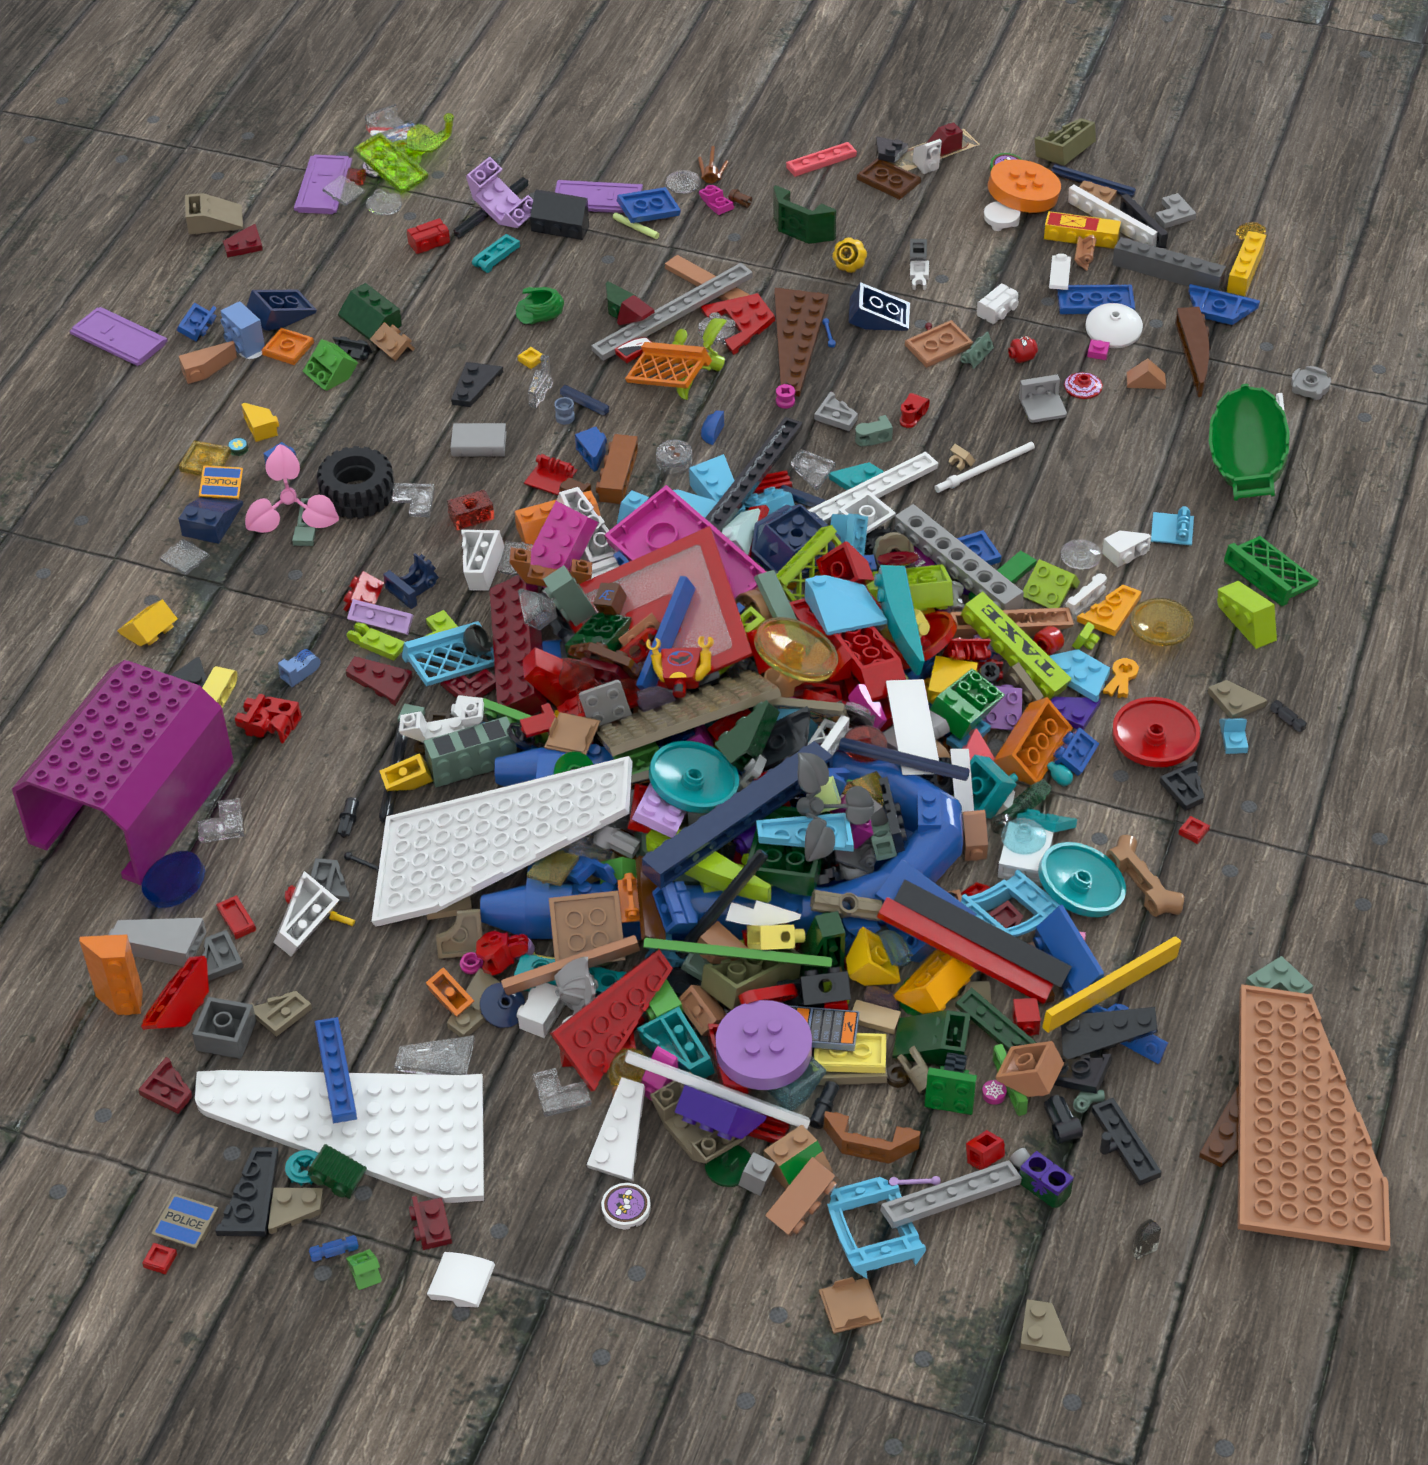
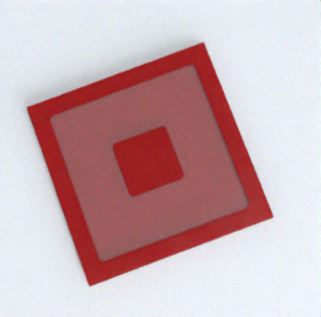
[568,526,753,709]

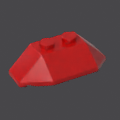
[141,956,209,1030]

